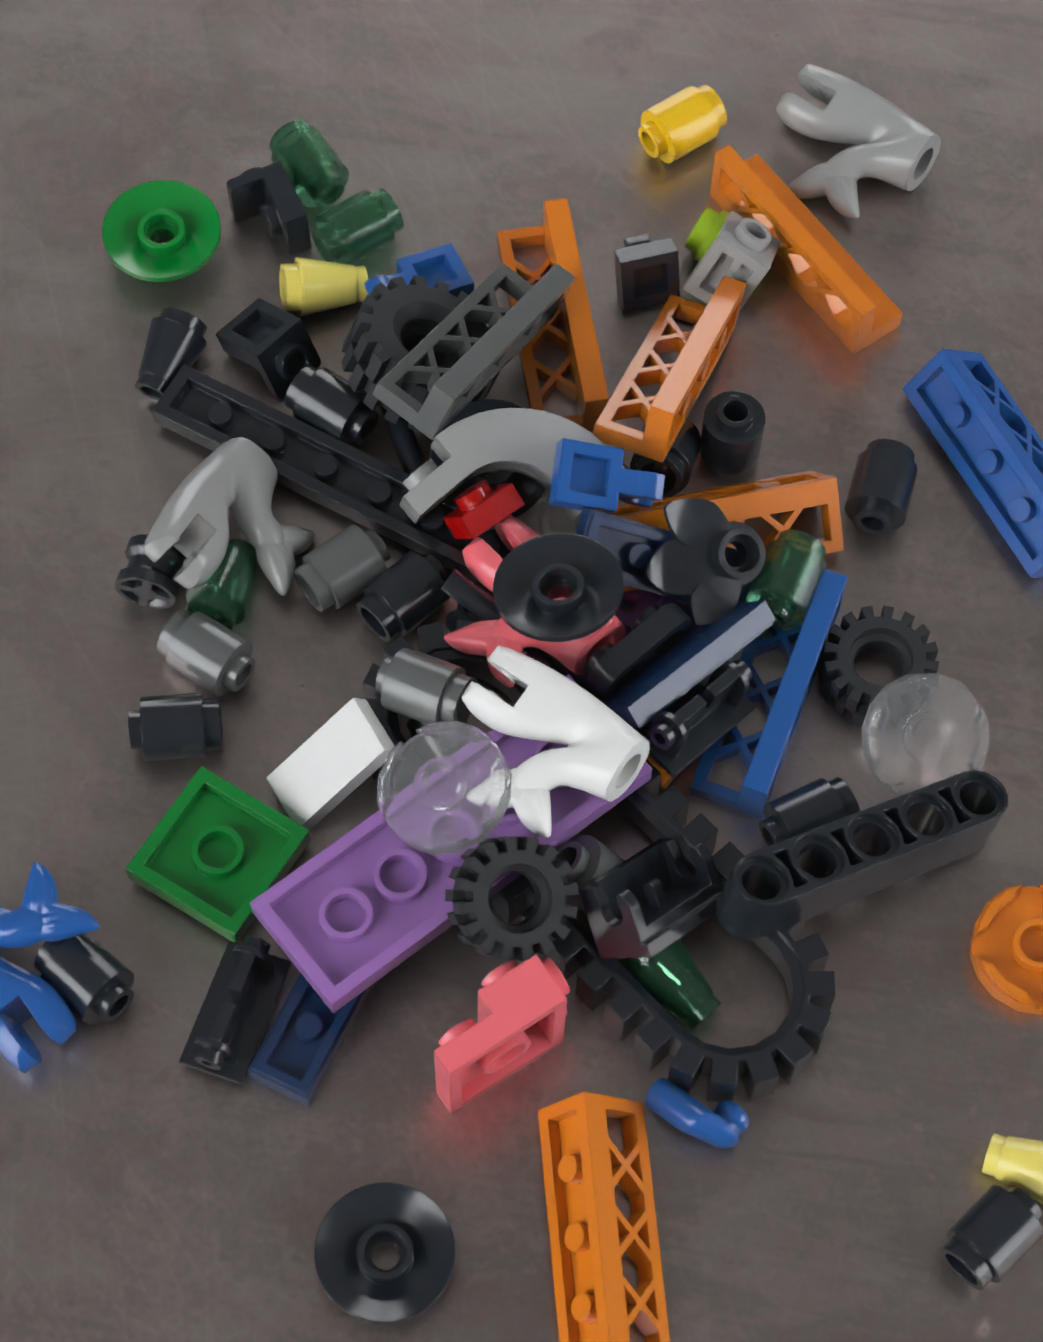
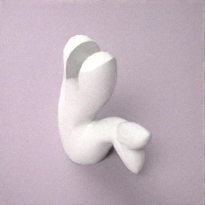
[461,646,650,838]

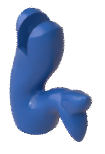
[0,862,100,1073]

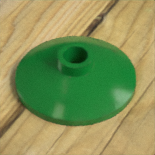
[102,180,221,282]

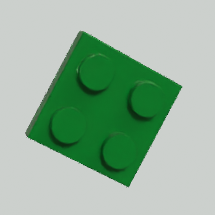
[125,766,311,943]

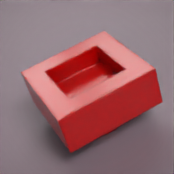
[443,480,525,539]

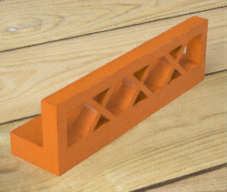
[710,145,903,355]
[497,198,609,432]
[593,275,746,463]
[612,470,844,592]
[538,1091,670,1342]

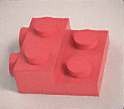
[434,955,570,1114]

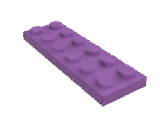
[250,674,652,1013]

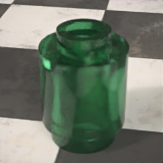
[269,120,349,207]
[312,188,404,265]
[747,530,827,628]

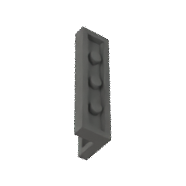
[372,263,576,440]

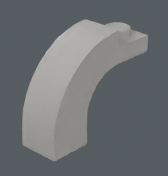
[399,408,625,524]

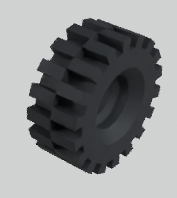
[341,276,500,432]

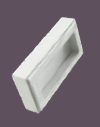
[266,698,398,830]

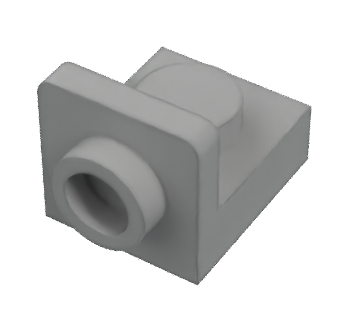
[683,211,780,310]

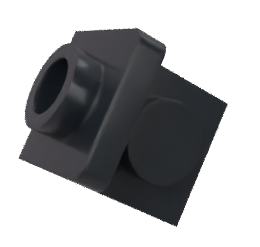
[226,161,312,256]
[215,298,321,398]

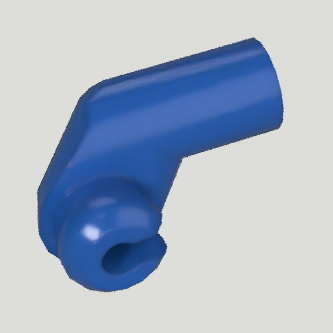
[645,1077,749,1149]

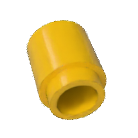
[638,85,727,163]

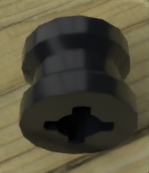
[115,534,187,609]

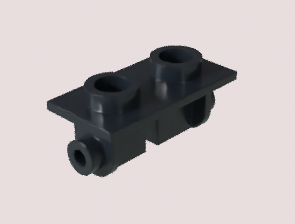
[634,660,757,778]
[179,935,292,1085]

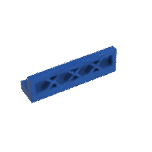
[902,349,1043,578]
[689,569,848,820]

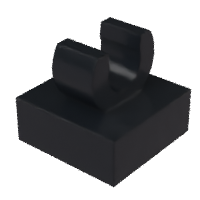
[614,234,680,311]

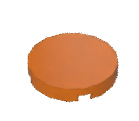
[969,884,1043,1015]

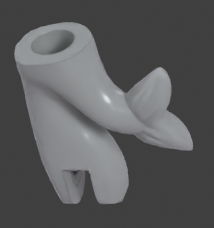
[776,64,941,219]
[143,437,315,596]

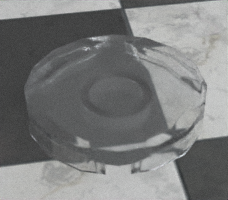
[862,672,990,796]
[377,721,512,855]

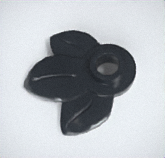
[644,498,766,625]

